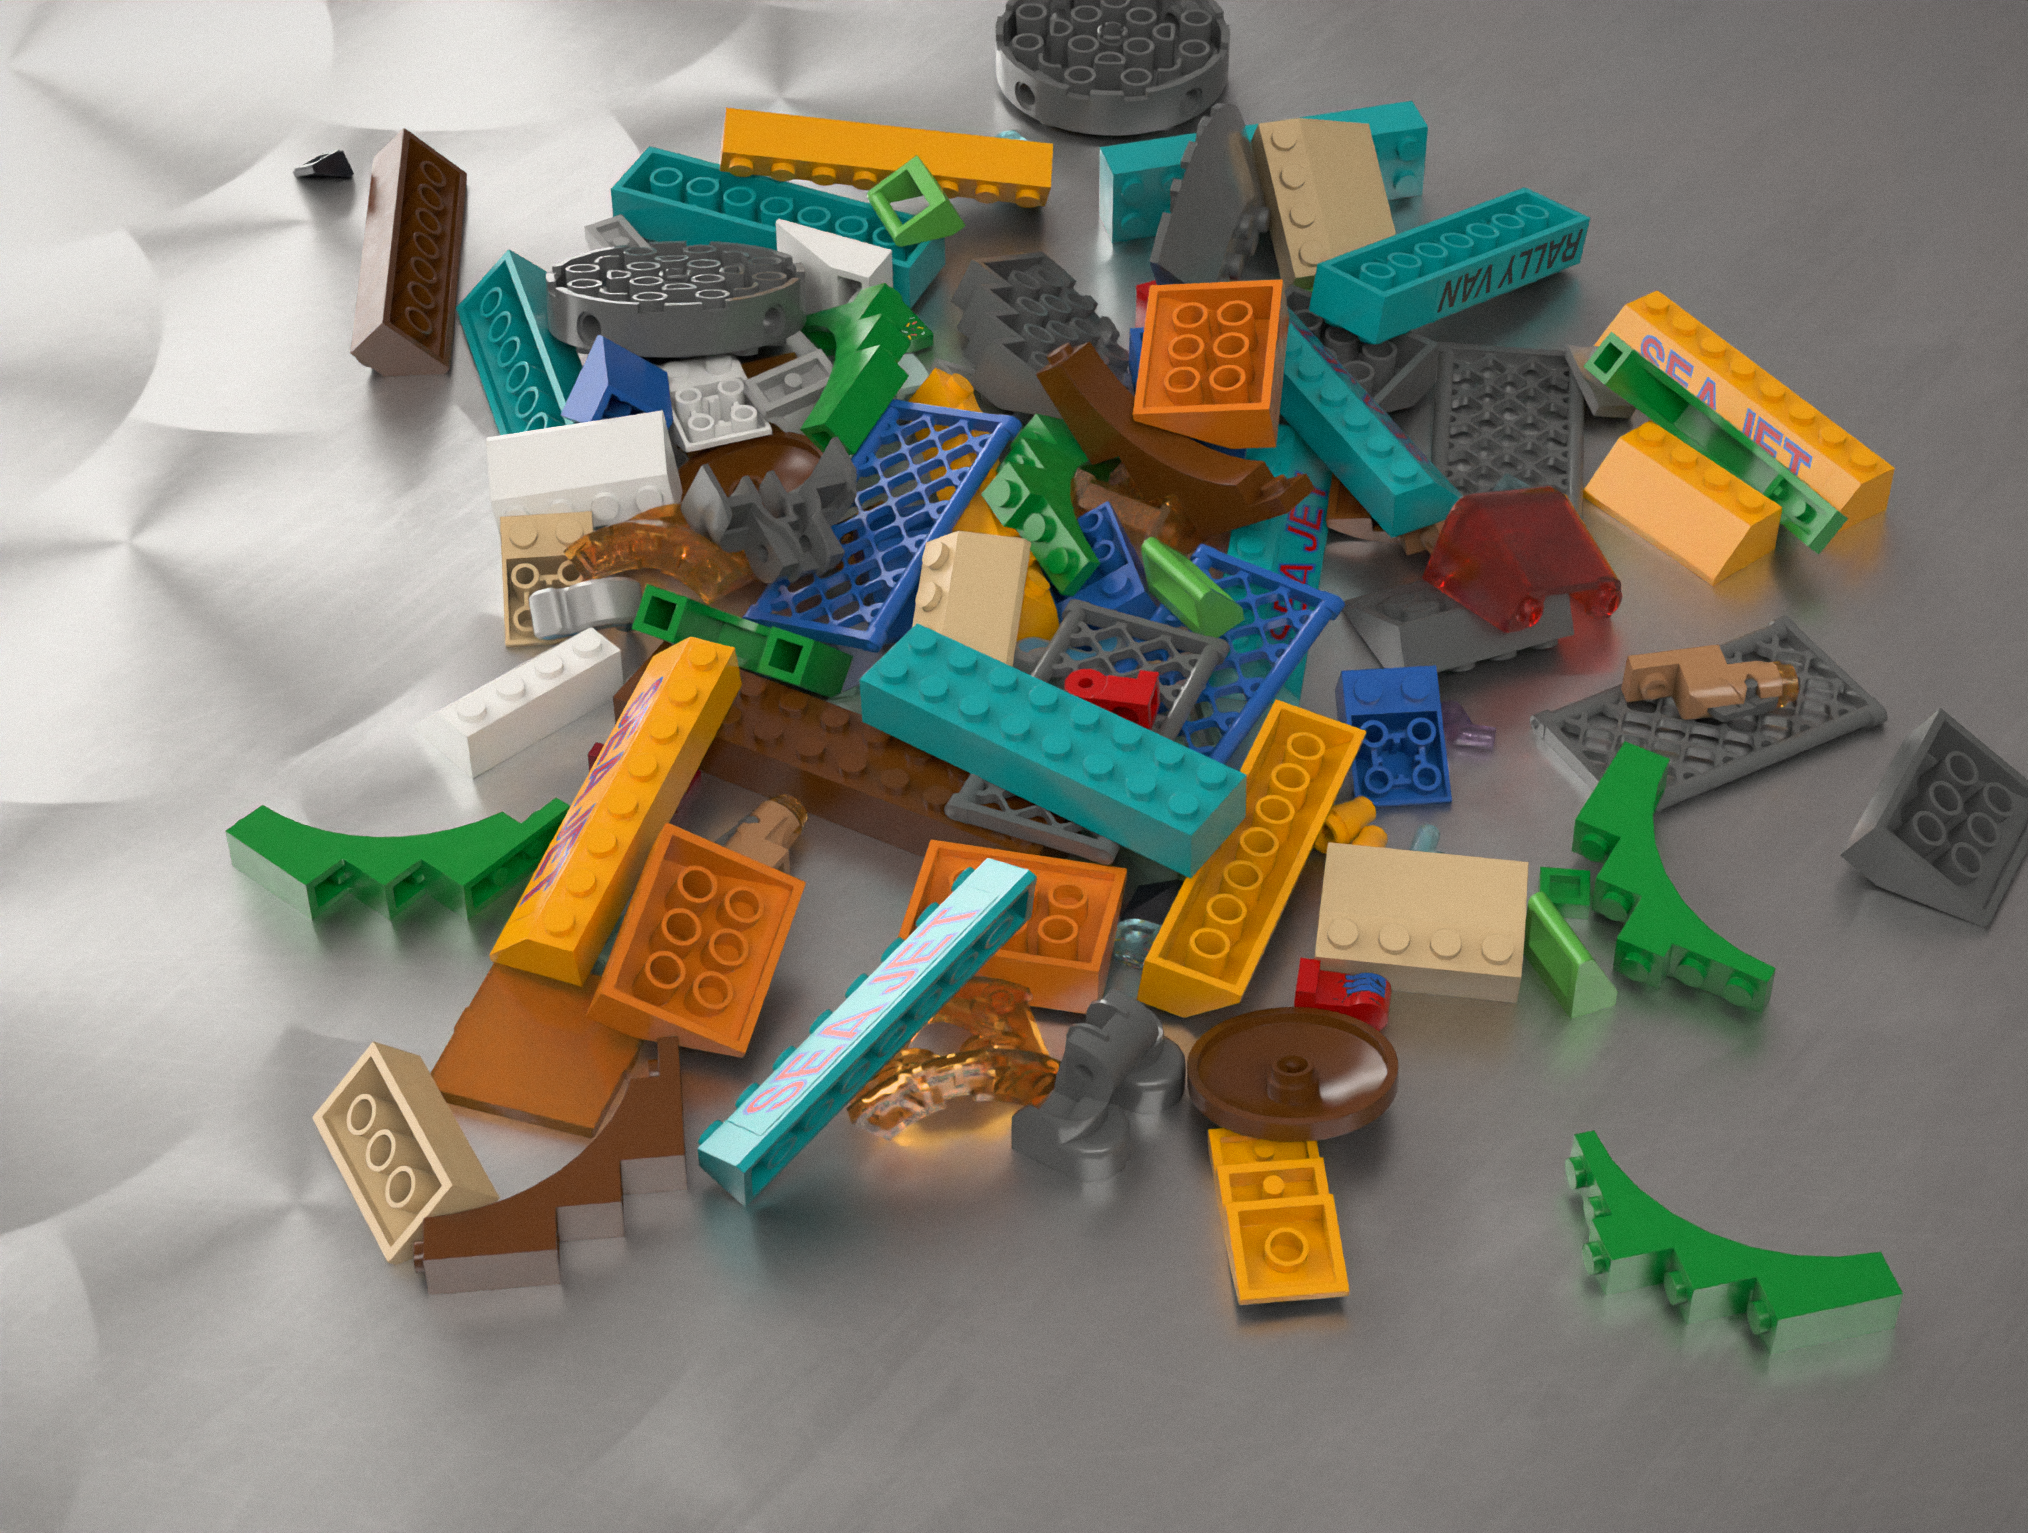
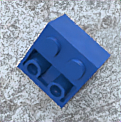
[561,335,673,431]

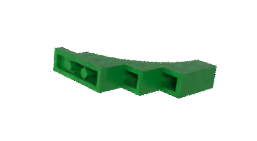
[225,797,570,921]

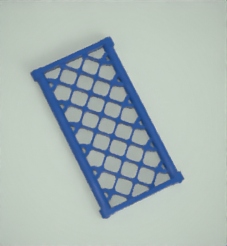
[742,399,1022,653]
[1107,544,1345,765]

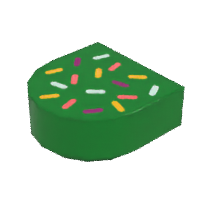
[901,313,934,354]

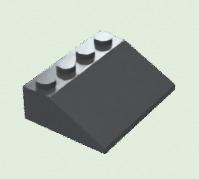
[1285,284,1439,413]
[1342,558,1574,672]
[1840,708,2028,927]

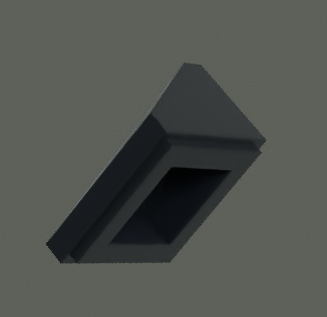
[292,150,354,178]
[1120,879,1184,934]

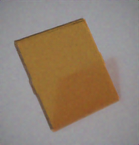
[430,962,645,1138]

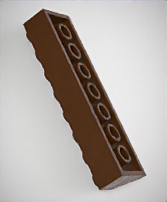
[350,128,467,377]

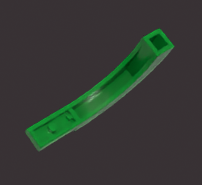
[1583,332,1848,554]

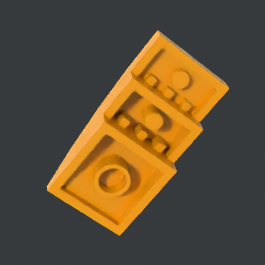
[1207,1128,1350,1305]

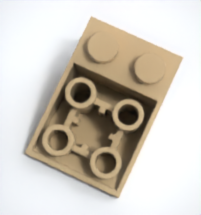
[500,511,599,647]

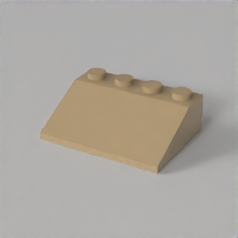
[1250,118,1396,289]
[1315,842,1529,1003]

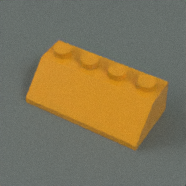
[1583,420,1782,586]

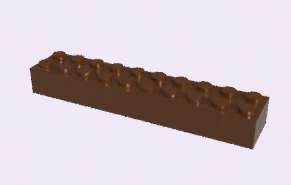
[613,641,1081,859]

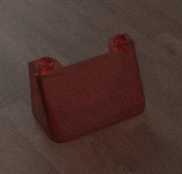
[1422,486,1623,633]

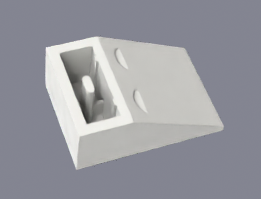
[776,219,893,315]
[657,352,772,453]

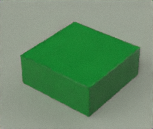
[1538,867,1590,920]

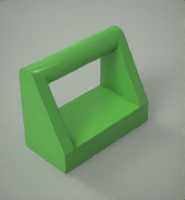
[867,155,966,247]
[1141,537,1244,638]
[1523,892,1618,1020]

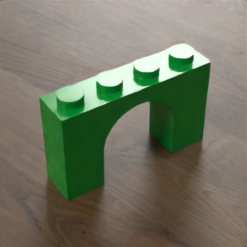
[631,584,853,698]

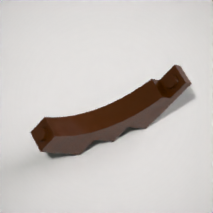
[1035,341,1315,539]
[413,1036,688,1295]

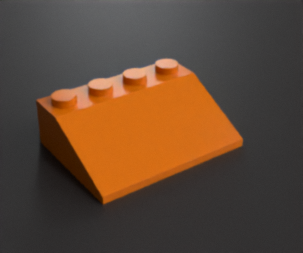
[1133,279,1289,449]
[586,822,806,1058]
[897,839,1127,1014]

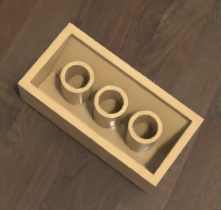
[912,530,1031,667]
[312,1041,500,1265]

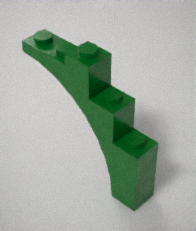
[800,283,914,455]
[981,413,1123,596]
[1571,741,1776,1014]
[1565,1130,1903,1355]

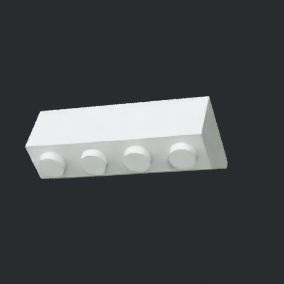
[486,410,683,538]
[415,627,624,779]

